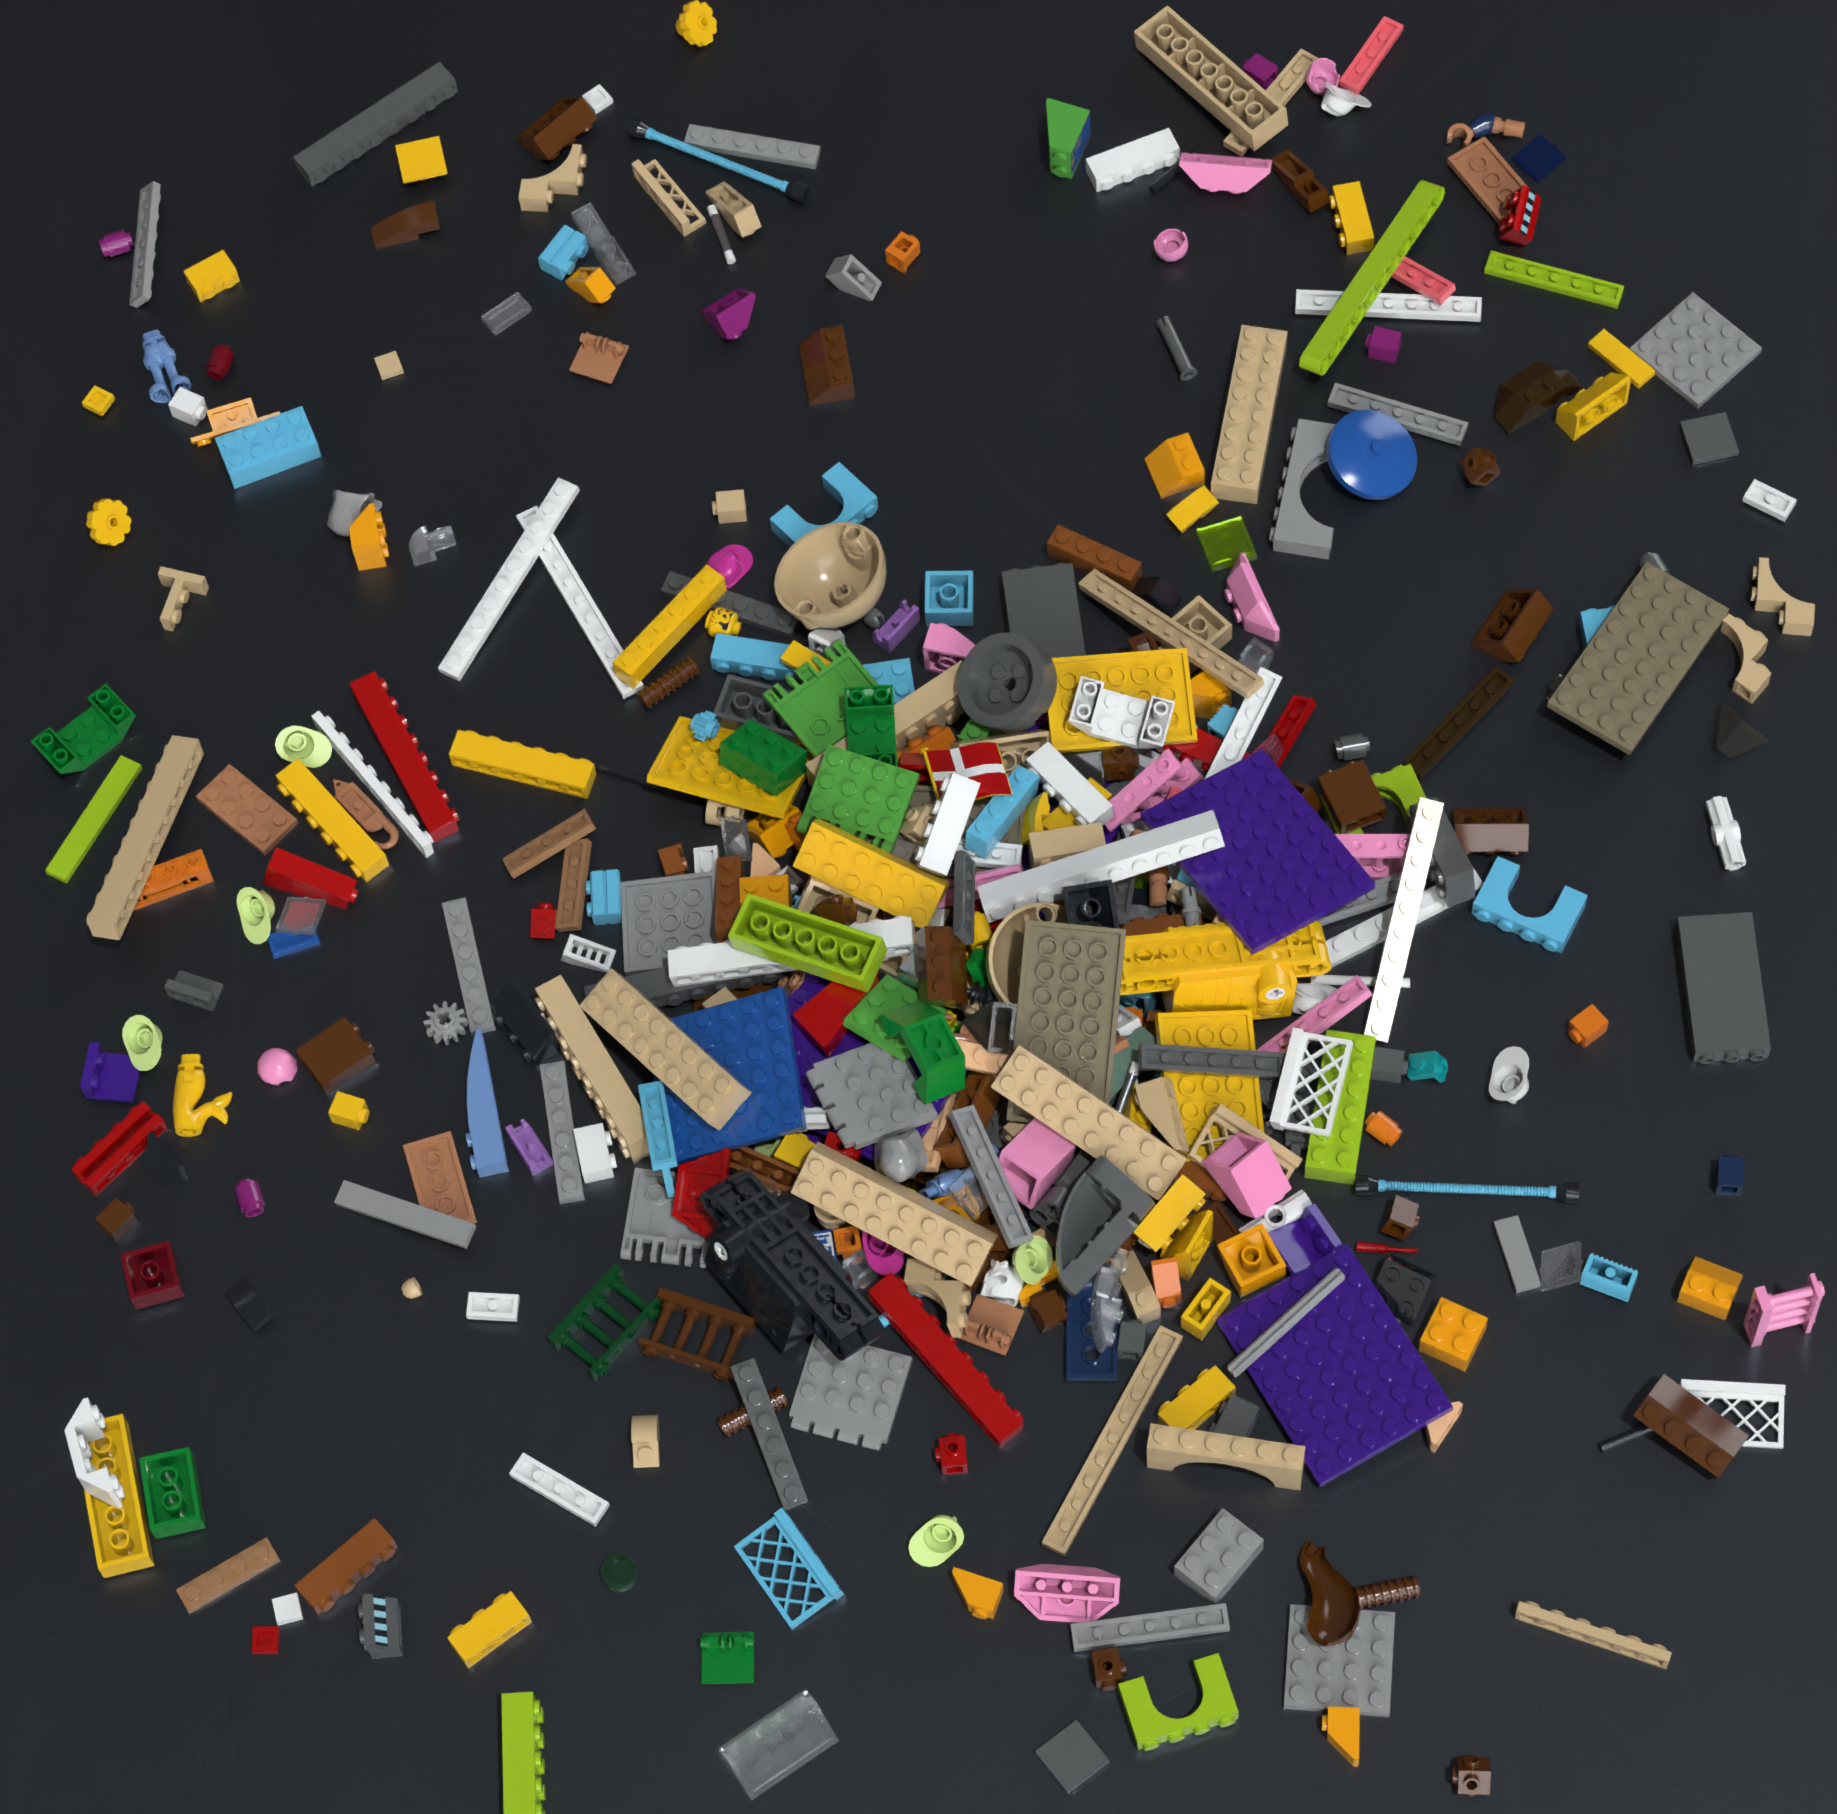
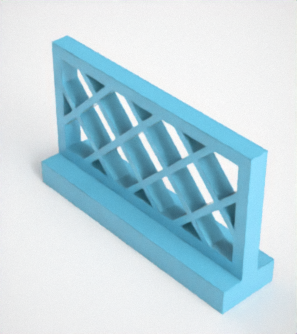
[638,1081,678,1198]
[734,1507,844,1630]

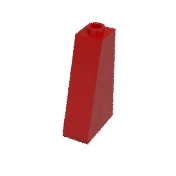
[262,847,359,909]
[793,971,880,1057]

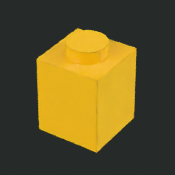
[328,1091,370,1131]

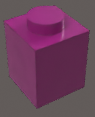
[1242,53,1278,91]
[1365,326,1402,364]

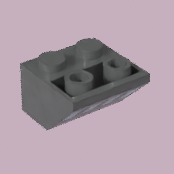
[358,1593,403,1659]

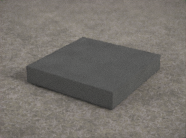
[1680,412,1739,465]
[1035,1719,1109,1794]

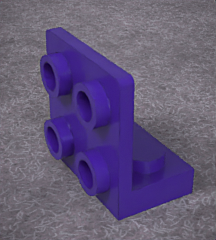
[80,1042,141,1103]
[1268,1203,1342,1275]

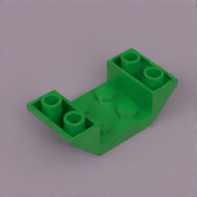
[31,684,136,774]
[844,685,898,767]
[878,1000,965,1105]

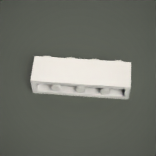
[1086,128,1180,192]
[1026,742,1114,826]
[914,773,981,877]

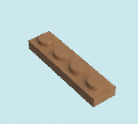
[502,809,596,879]
[555,838,592,932]
[176,1537,280,1614]

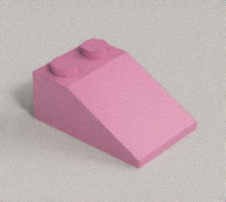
[923,623,975,673]

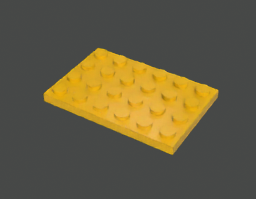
[1047,648,1198,753]
[647,716,814,819]
[1154,1010,1264,1163]

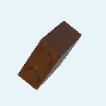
[1317,760,1387,834]
[296,1017,375,1095]

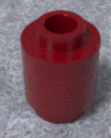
[206,344,235,380]

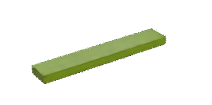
[1484,250,1624,309]
[45,755,143,884]

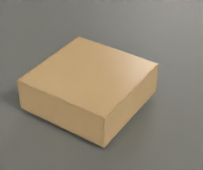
[374,351,404,380]

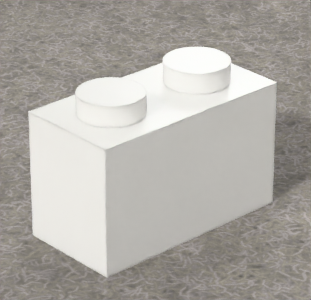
[573,1123,617,1183]

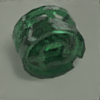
[601,1553,637,1593]

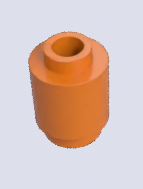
[1364,1111,1403,1146]

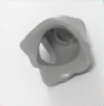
[327,490,383,537]
[874,1128,927,1182]

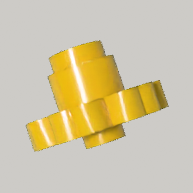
[676,0,717,47]
[86,498,131,546]

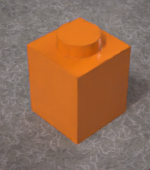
[1568,1004,1609,1048]

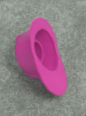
[707,544,753,589]
[861,1230,904,1275]

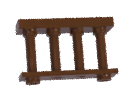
[638,1287,756,1381]

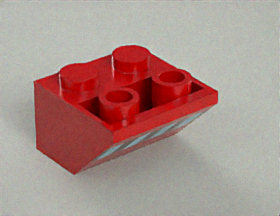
[1498,185,1542,246]

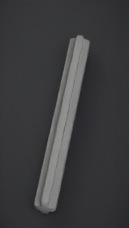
[1227,1268,1345,1377]

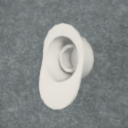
[1321,82,1372,116]
[1292,982,1337,1015]
[1489,1046,1529,1104]

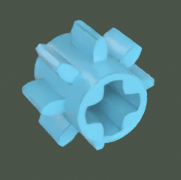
[690,710,720,742]

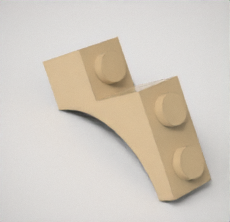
[518,144,587,212]
[1751,557,1815,636]
[1721,614,1771,704]
[904,1259,971,1338]

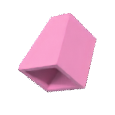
[998,1118,1076,1210]
[1202,1132,1292,1219]

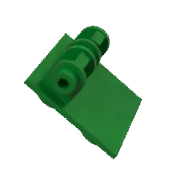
[700,1632,754,1684]

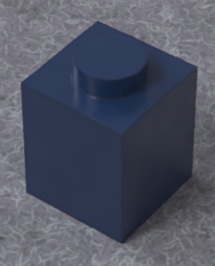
[1715,1154,1744,1196]

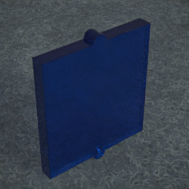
[1511,134,1567,182]

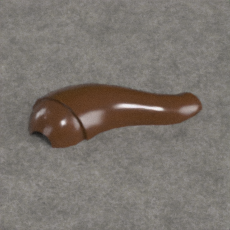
[1300,1541,1361,1647]

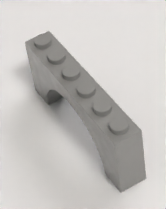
[1269,419,1336,560]

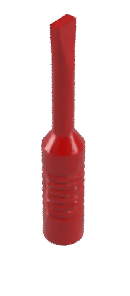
[1356,1242,1418,1254]

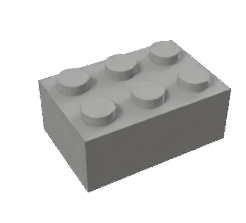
[1174,1508,1264,1605]

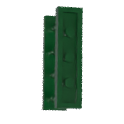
[547,1264,662,1382]

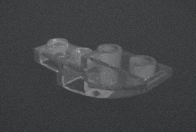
[571,202,636,285]
[1090,1248,1129,1353]

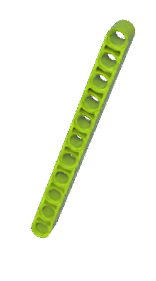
[1299,180,1445,376]

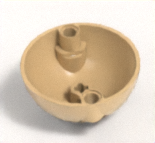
[774,522,887,630]
[985,903,1068,1016]

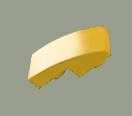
[1166,485,1219,533]
[1021,792,1050,845]

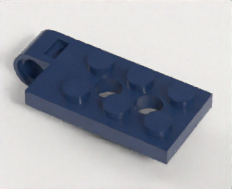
[1066,1279,1118,1381]

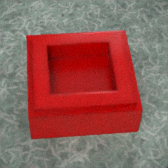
[251,1626,280,1654]

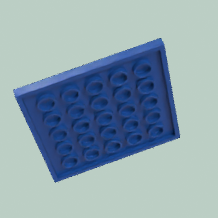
[653,987,807,1165]

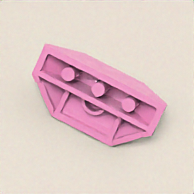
[1179,152,1272,194]
[1224,552,1280,642]
[1014,1564,1120,1623]

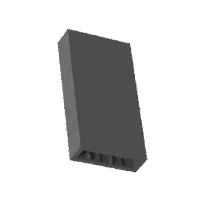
[1002,563,1086,658]
[1676,912,1771,1064]

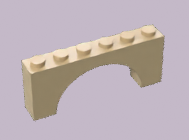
[1147,1423,1306,1490]

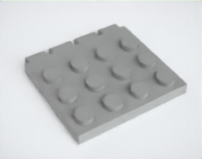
[806,1043,938,1150]
[788,1333,913,1451]

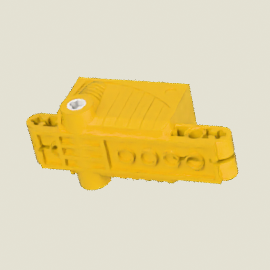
[1120,921,1332,1020]

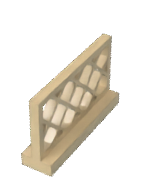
[1187,1104,1302,1205]

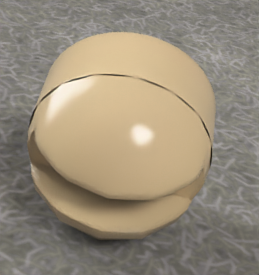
[402,1277,423,1299]

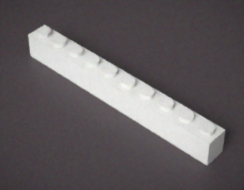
[977,810,1225,923]
[668,916,917,987]

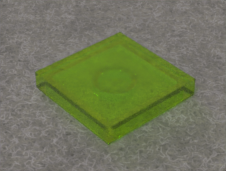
[1197,516,1257,572]

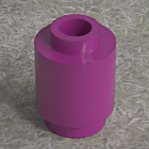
[99,229,134,257]
[234,1178,265,1217]

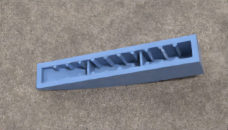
[465,1028,509,1178]

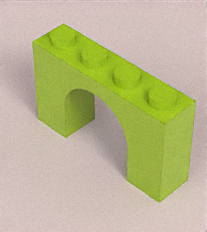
[1320,764,1427,834]
[1118,1653,1239,1751]

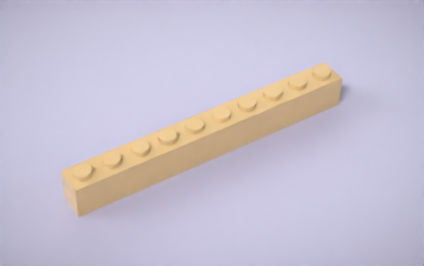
[86,735,204,940]

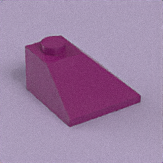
[700,288,756,340]

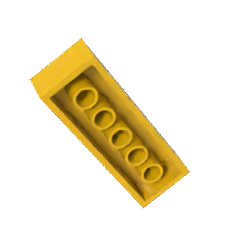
[793,818,950,928]
[84,1414,155,1578]

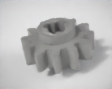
[423,1001,468,1045]

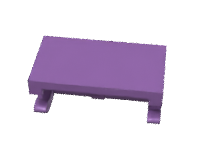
[871,599,920,653]
[505,1119,554,1176]

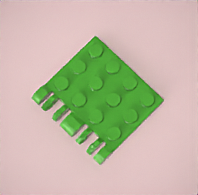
[762,639,879,758]
[797,744,921,854]

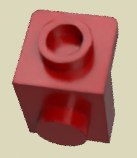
[530,902,558,939]

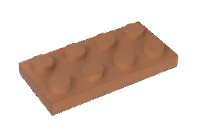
[1447,136,1527,224]
[196,764,298,856]
[403,1131,477,1223]

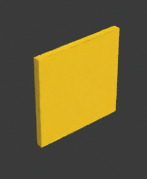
[395,136,448,184]

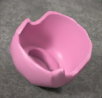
[1306,58,1340,95]
[1154,229,1188,262]
[257,1048,297,1085]

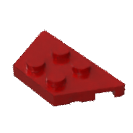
[672,1148,732,1240]

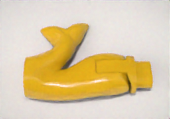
[173,1054,232,1137]

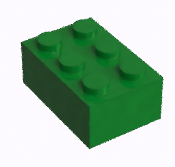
[719,719,807,796]
[139,1447,206,1539]

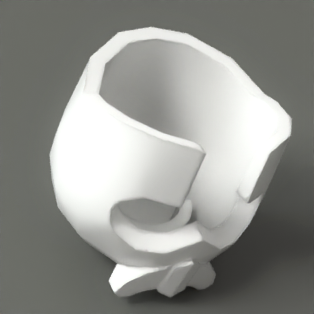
[979,1259,1025,1307]

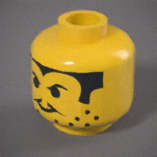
[705,607,742,637]

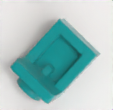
[1407,1051,1448,1083]

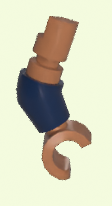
[1446,113,1525,148]

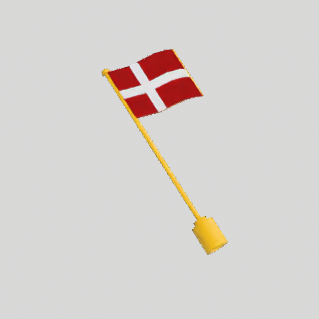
[920,742,1013,951]

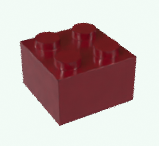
[120,1241,185,1310]

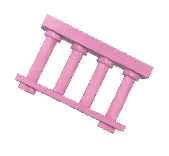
[1105,749,1204,832]
[1335,834,1410,881]
[1743,1273,1825,1347]

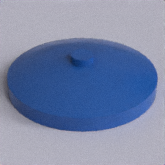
[1326,410,1417,500]

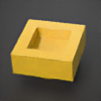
[82,385,115,417]

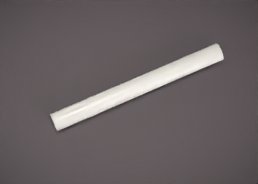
[1311,975,1410,988]

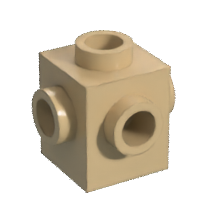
[899,805,934,845]

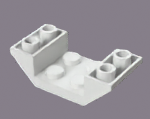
[1068,676,1175,749]
[64,1397,125,1508]

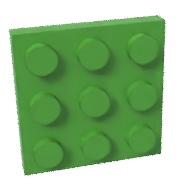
[843,974,948,1062]

